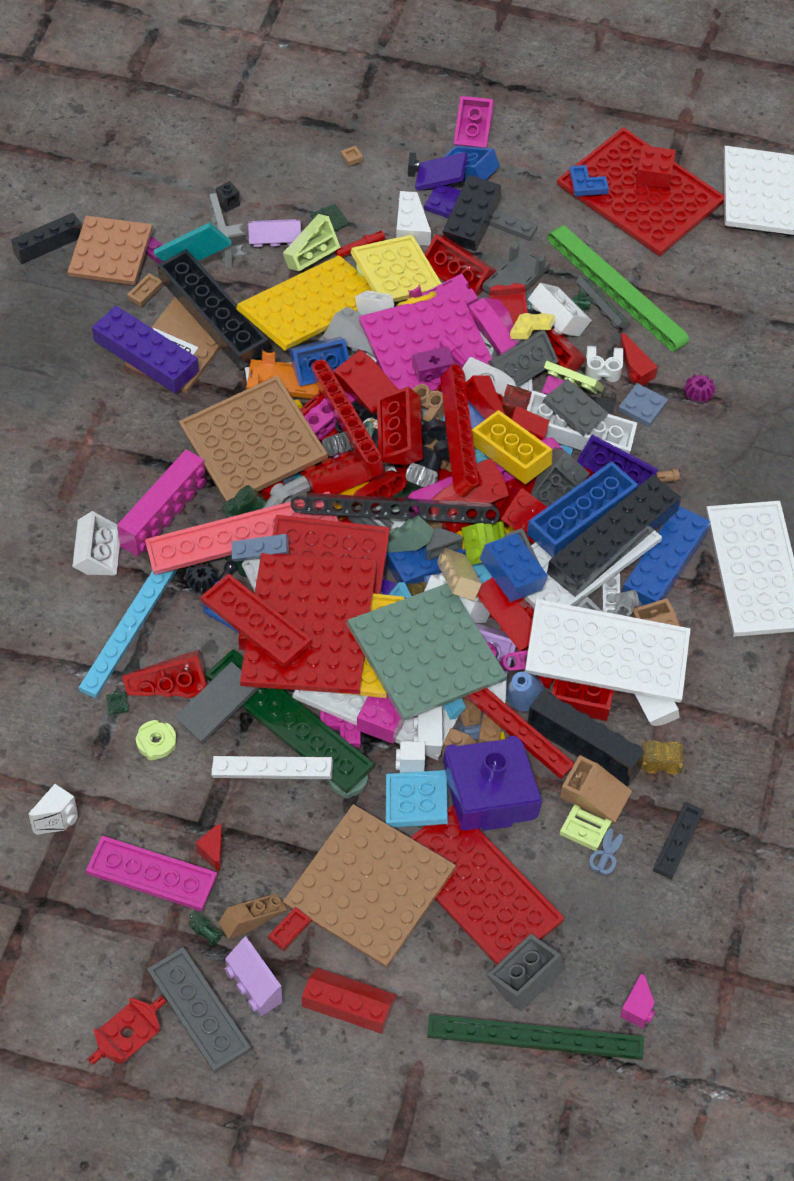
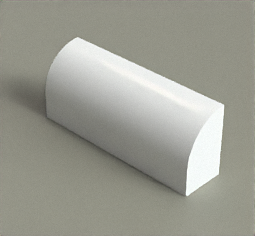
[635,694,680,726]

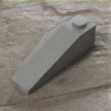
[323,307,374,356]

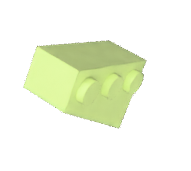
[283,214,341,271]

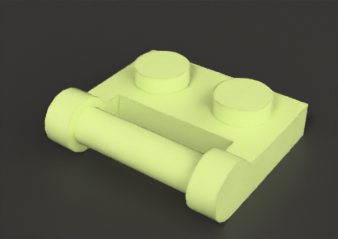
[560,804,612,851]

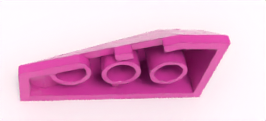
[468,298,519,354]

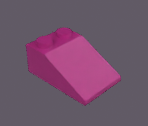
[454,96,495,148]

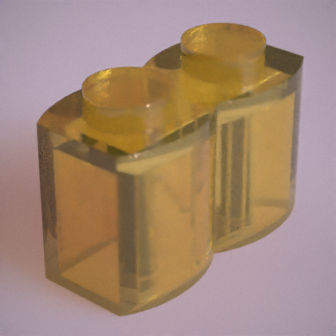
[642,741,683,774]

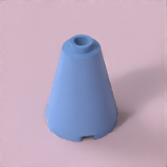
[506,672,545,712]

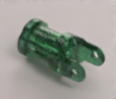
[188,911,224,946]

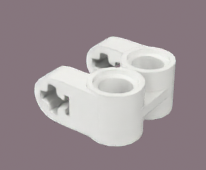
[585,346,623,382]

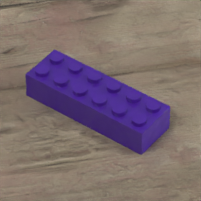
[92,305,199,394]

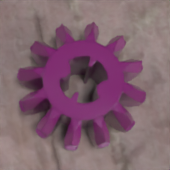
[684,373,715,404]

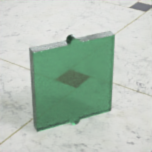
[310,204,350,232]

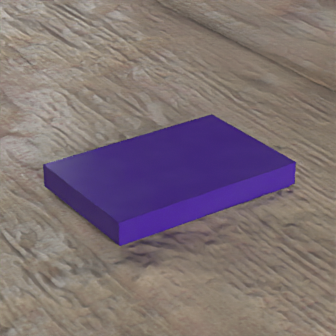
[415,152,468,191]

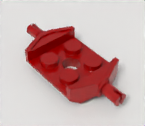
[87,996,166,1066]

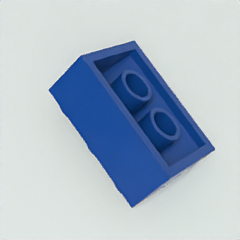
[289,337,349,386]

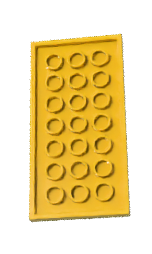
[237,256,372,350]

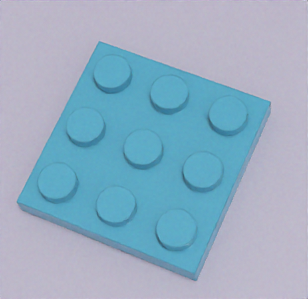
[386,770,448,827]

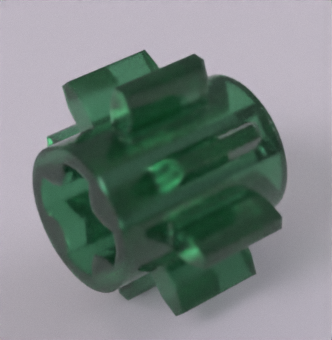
[572,291,591,313]

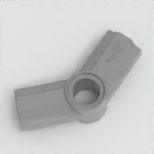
[262,476,310,509]
[614,589,643,617]

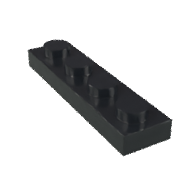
[653,802,704,879]

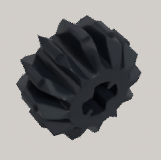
[186,562,219,595]

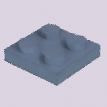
[618,383,668,427]

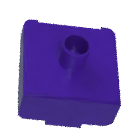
[443,736,542,831]

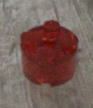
[501,384,532,416]

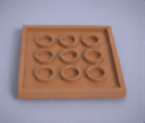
[67,216,153,285]

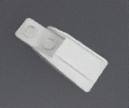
[462,357,530,408]

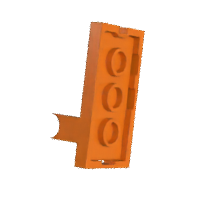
[246,349,319,399]

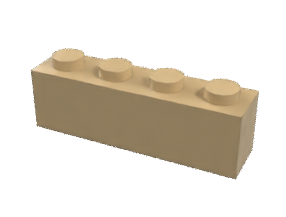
[437,548,482,601]

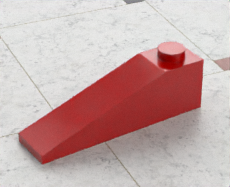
[430,458,509,515]
[122,650,208,698]

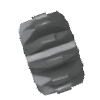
[321,432,353,457]

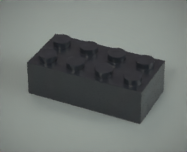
[443,175,501,252]

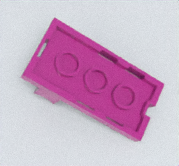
[408,274,478,307]

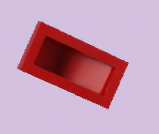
[196,824,222,871]

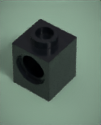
[216,181,240,213]

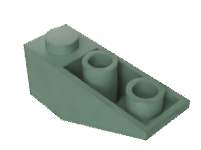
[387,515,434,553]

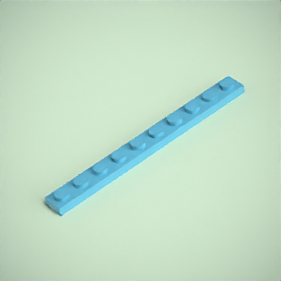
[79,569,178,699]

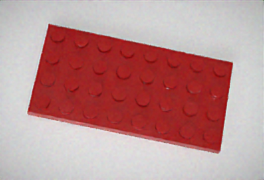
[410,805,565,965]

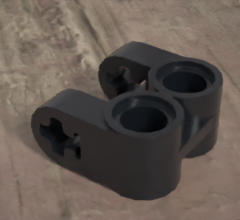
[425,419,450,462]

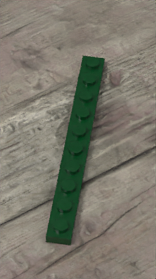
[427,1014,644,1060]

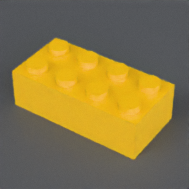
[472,410,552,484]

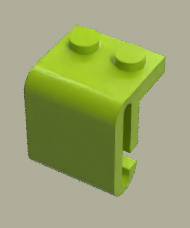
[461,521,505,565]

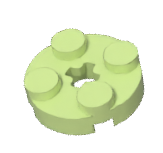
[136,720,176,760]

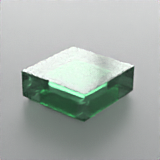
[106,692,129,715]

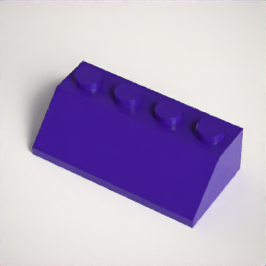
[577,434,658,487]

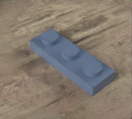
[232,534,289,562]

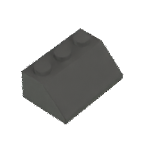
[487,934,565,1012]

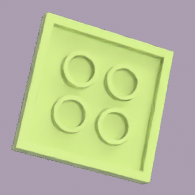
[544,361,605,394]

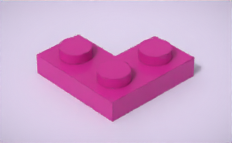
[320,710,360,748]

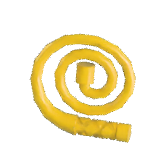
[397,291,437,306]

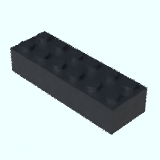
[527,690,645,787]

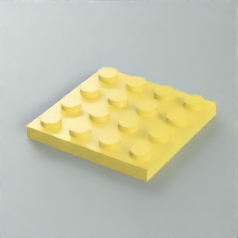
[350,235,442,302]

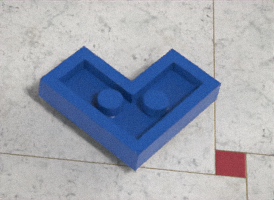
[569,165,609,196]

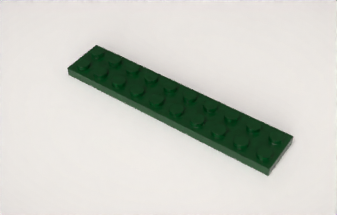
[205,649,375,794]

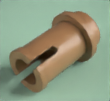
[655,468,680,483]

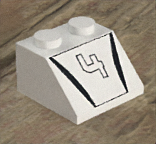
[29,784,78,835]

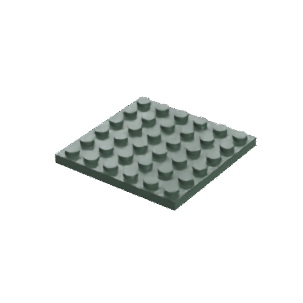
[346,583,507,721]

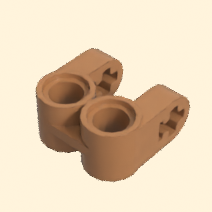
[413,384,445,421]

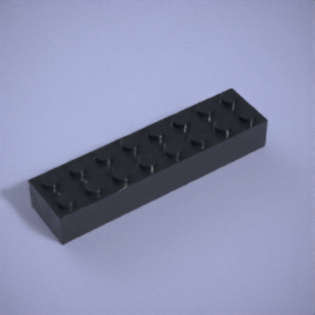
[157,249,269,369]
[547,475,681,597]

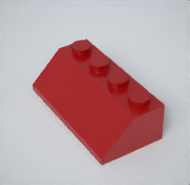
[424,234,497,296]
[377,386,423,465]
[476,577,534,651]
[302,968,397,1034]

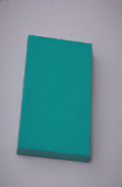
[154,222,231,262]

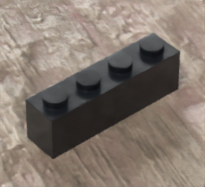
[11,213,82,265]

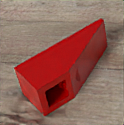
[466,375,505,419]

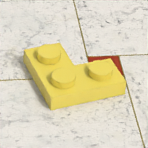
[510,313,555,339]

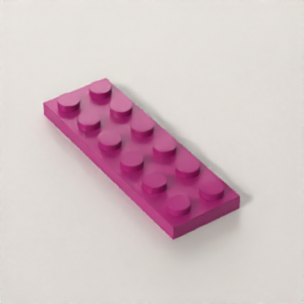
[86,836,218,912]

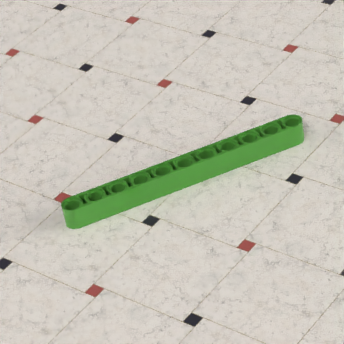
[547,225,689,352]

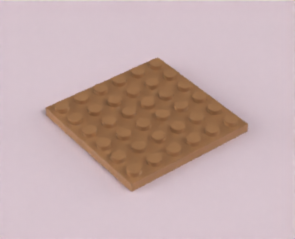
[179,375,328,505]
[283,804,456,968]

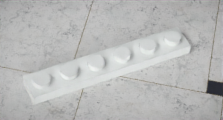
[211,756,333,779]

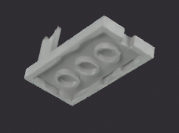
[209,193,248,268]

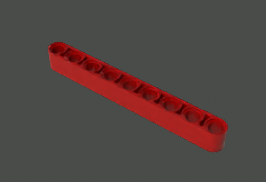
[312,360,384,477]
[440,364,478,497]

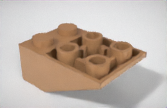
[631,598,689,657]
[560,755,632,824]

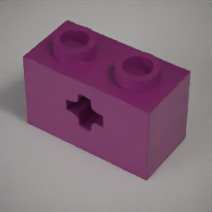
[412,346,455,382]

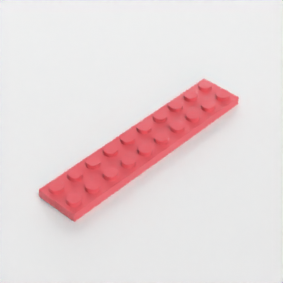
[145,492,338,575]

